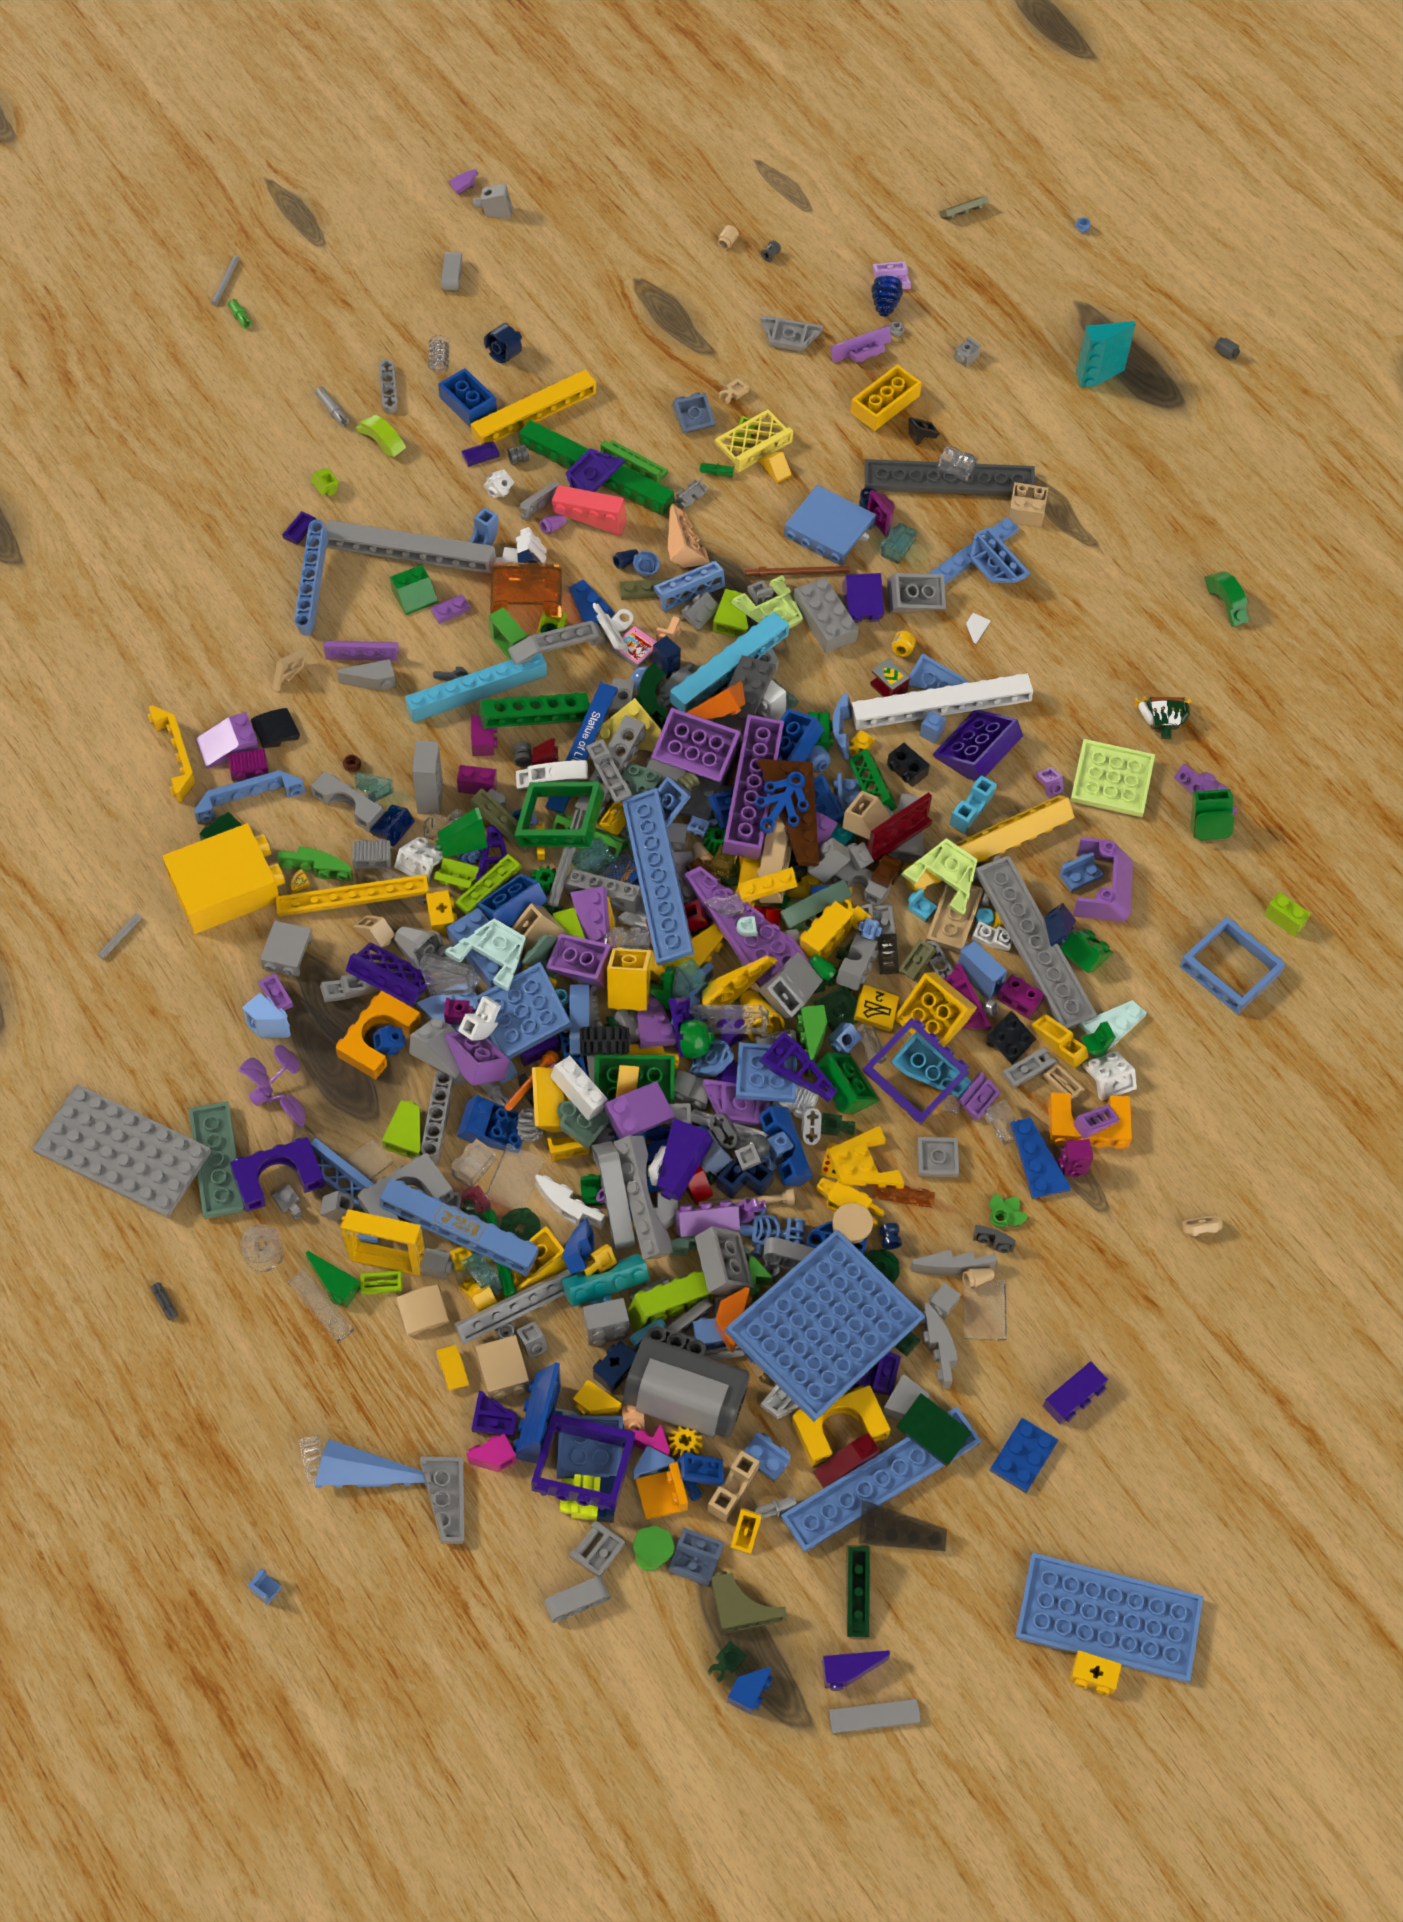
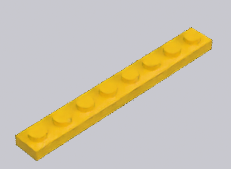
[276,874,429,917]

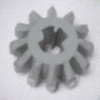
[516,1108,543,1141]

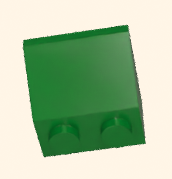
[390,565,438,615]

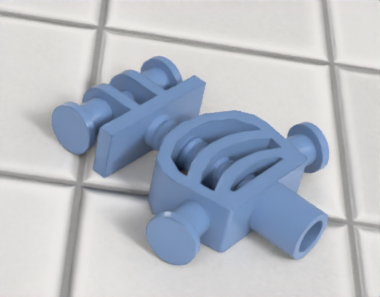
[740,1207,806,1258]

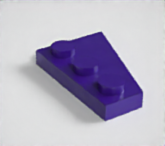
[669,997,692,1057]

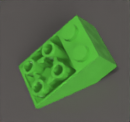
[796,1005,827,1077]

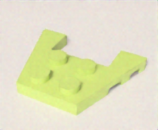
[731,575,803,629]
[901,838,978,916]

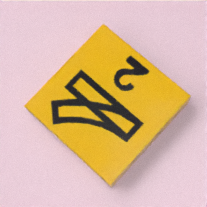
[854,985,899,1032]

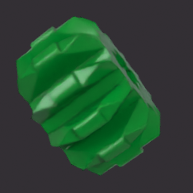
[703,824,726,856]
[530,865,557,896]

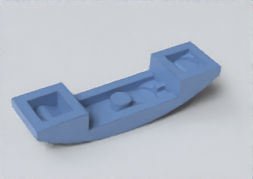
[832,693,851,760]
[570,984,589,1055]

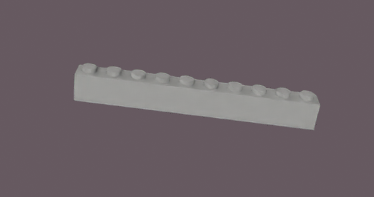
[325,520,496,574]

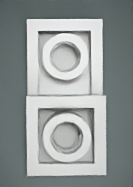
[971,921,1013,951]

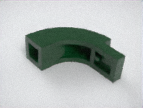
[637,662,669,726]

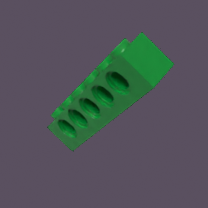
[479,692,590,729]

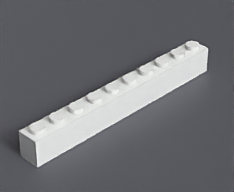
[851,673,1033,730]

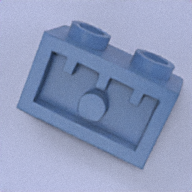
[833,773,859,812]
[1059,852,1103,893]
[743,1431,791,1483]

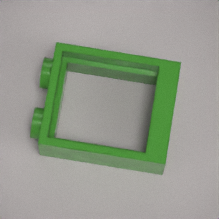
[489,607,528,660]

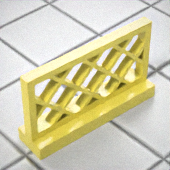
[715,409,793,472]

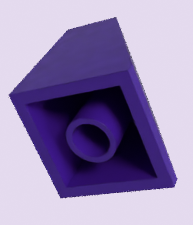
[842,573,884,623]

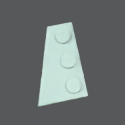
[1079,1000,1147,1051]

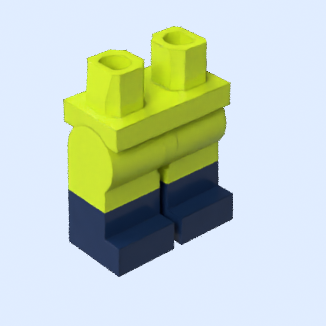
[559,1474,616,1523]

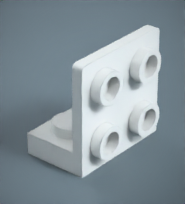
[394,837,443,882]
[1083,1052,1137,1101]

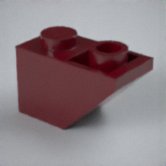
[532,738,559,766]

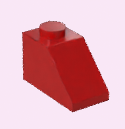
[686,1165,713,1205]

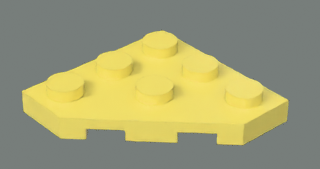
[597,698,662,752]

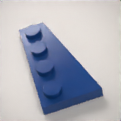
[1010,1118,1071,1199]

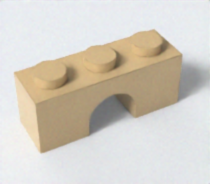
[707,1450,760,1522]

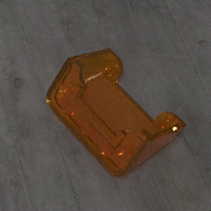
[490,563,563,617]

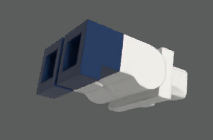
[516,527,550,582]

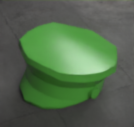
[633,1525,675,1571]

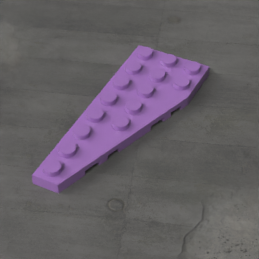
[683,866,814,988]

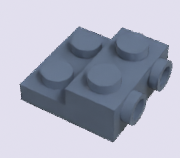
[672,392,715,434]

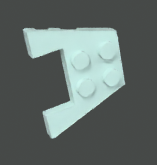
[445,918,526,992]

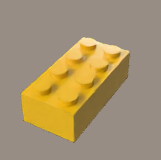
[850,364,922,431]

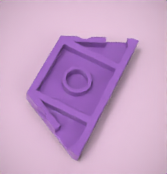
[702,1079,771,1126]

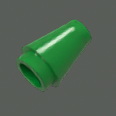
[808,953,837,981]

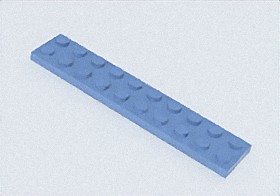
[622,788,695,966]
[781,1407,981,1553]

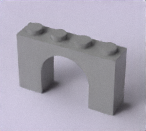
[357,1153,454,1240]

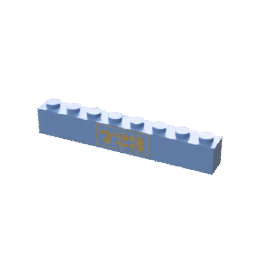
[379,1178,539,1276]

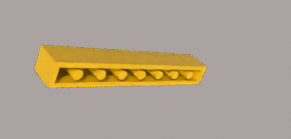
[471,369,596,445]

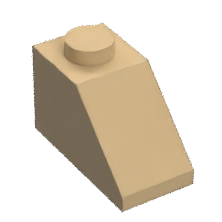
[353,915,395,947]

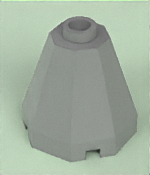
[394,926,443,969]

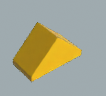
[758,452,792,483]
[730,1508,762,1554]

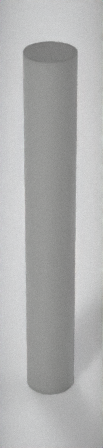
[97,914,142,960]

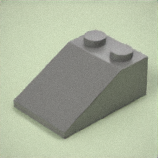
[887,573,946,613]
[409,1017,461,1078]

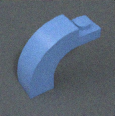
[468,507,499,571]

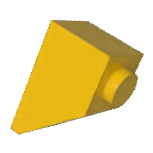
[573,1380,622,1416]

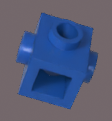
[373,1026,406,1055]

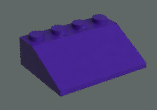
[933,710,1023,781]

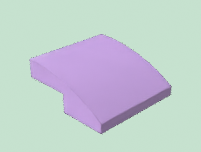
[873,261,911,292]

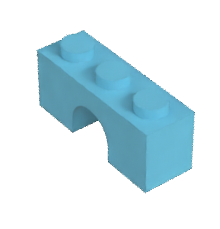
[949,775,997,834]

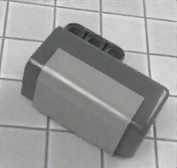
[623,1326,750,1438]

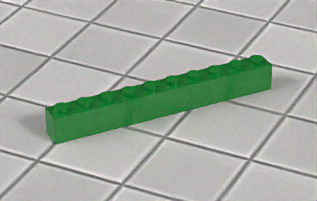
[519,420,674,515]

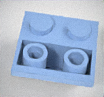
[242,993,291,1038]

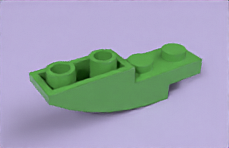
[277,846,353,881]

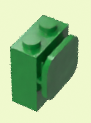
[1190,789,1234,840]

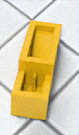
[1032,1014,1089,1069]

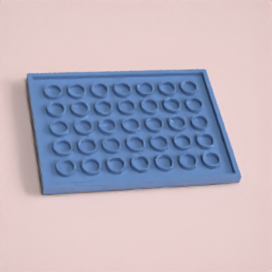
[724,1229,926,1422]

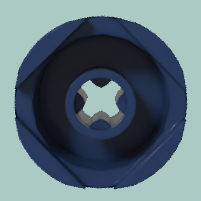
[484,323,522,363]

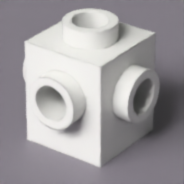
[483,469,514,499]

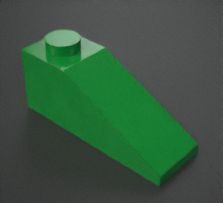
[306,1251,361,1308]

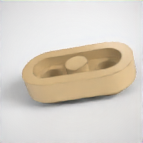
[1182,1216,1223,1236]

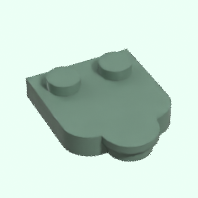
[557,1101,610,1149]

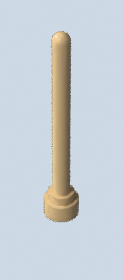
[698,1188,795,1207]

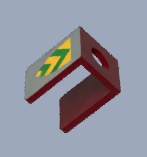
[870,659,910,697]

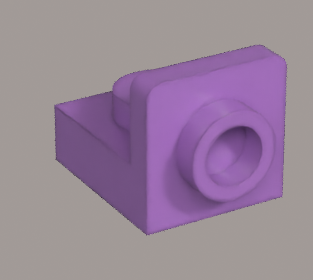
[1036,767,1064,797]

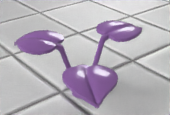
[238,1045,305,1128]

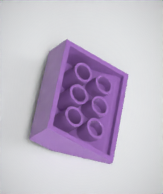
[651,708,742,783]

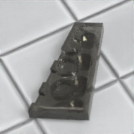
[858,1499,947,1551]

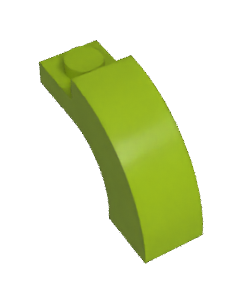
[356,414,406,457]

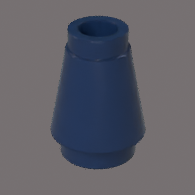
[613,549,639,569]

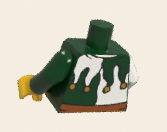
[1134,696,1191,739]

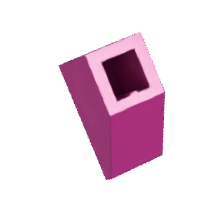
[466,1434,517,1472]

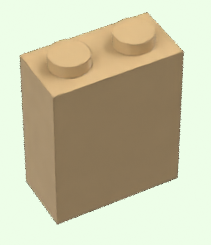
[475,1335,529,1400]

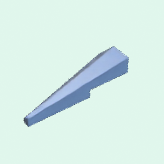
[315,1439,426,1488]

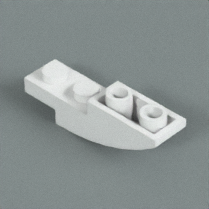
[516,760,588,790]
[535,1174,605,1229]

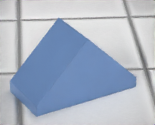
[633,1445,675,1482]

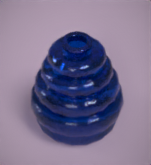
[871,275,903,317]

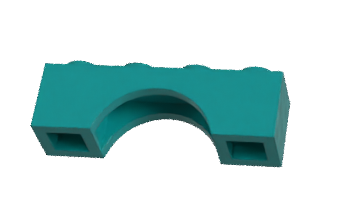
[561,1253,650,1307]

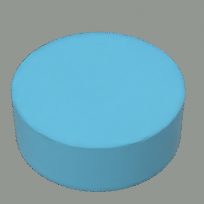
[975,908,994,926]

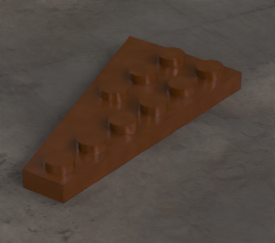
[757,759,819,866]

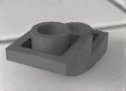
[973,1225,1016,1253]

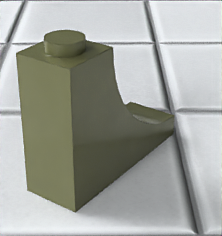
[711,1571,787,1634]

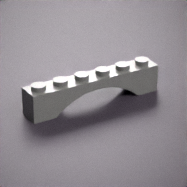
[614,1135,673,1259]

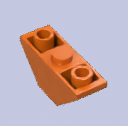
[715,1287,753,1353]

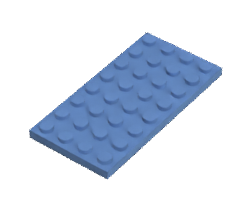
[1015,1553,1203,1684]

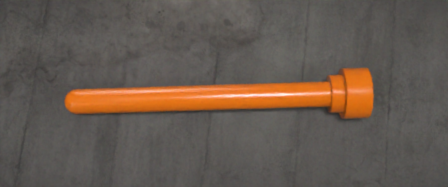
[505,1050,559,1111]

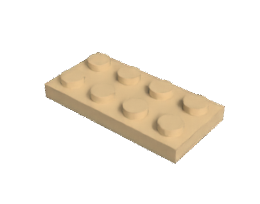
[926,883,984,953]

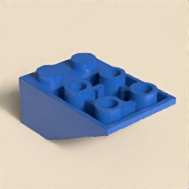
[457,1095,523,1153]

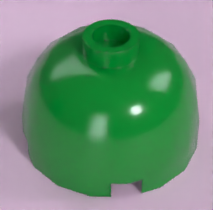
[680,1020,715,1059]

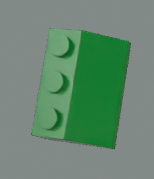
[816,1052,879,1114]

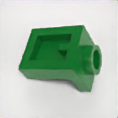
[580,1174,602,1207]

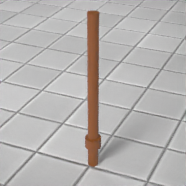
[745,566,850,577]

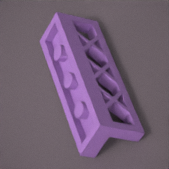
[324,641,399,661]

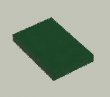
[896,1393,972,1467]

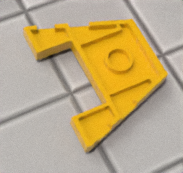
[828,1126,904,1189]

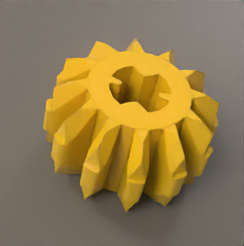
[667,1426,703,1458]

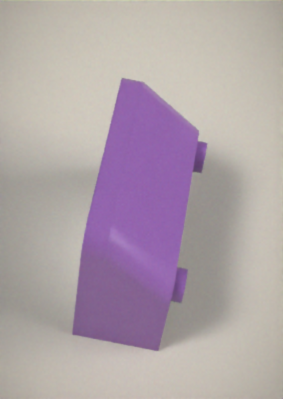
[1073,837,1133,922]

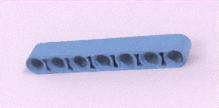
[294,520,328,635]

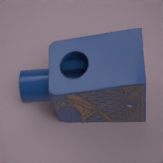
[600,853,640,886]

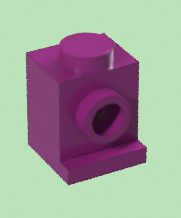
[444,997,474,1025]

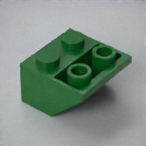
[1060,929,1114,973]

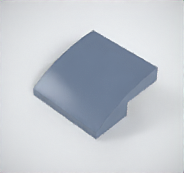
[668,1528,725,1587]

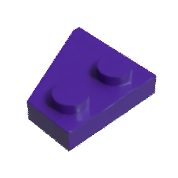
[472,1391,517,1438]

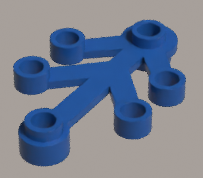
[755,772,809,834]

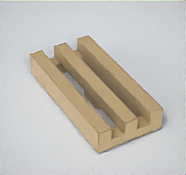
[1042,1063,1085,1103]

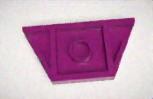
[944,963,991,1029]

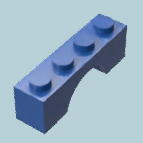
[758,1106,813,1186]

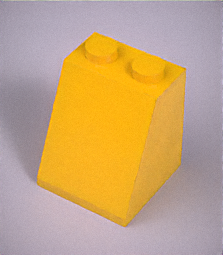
[607,948,651,1011]

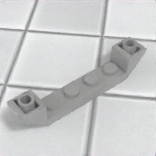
[508,621,607,665]

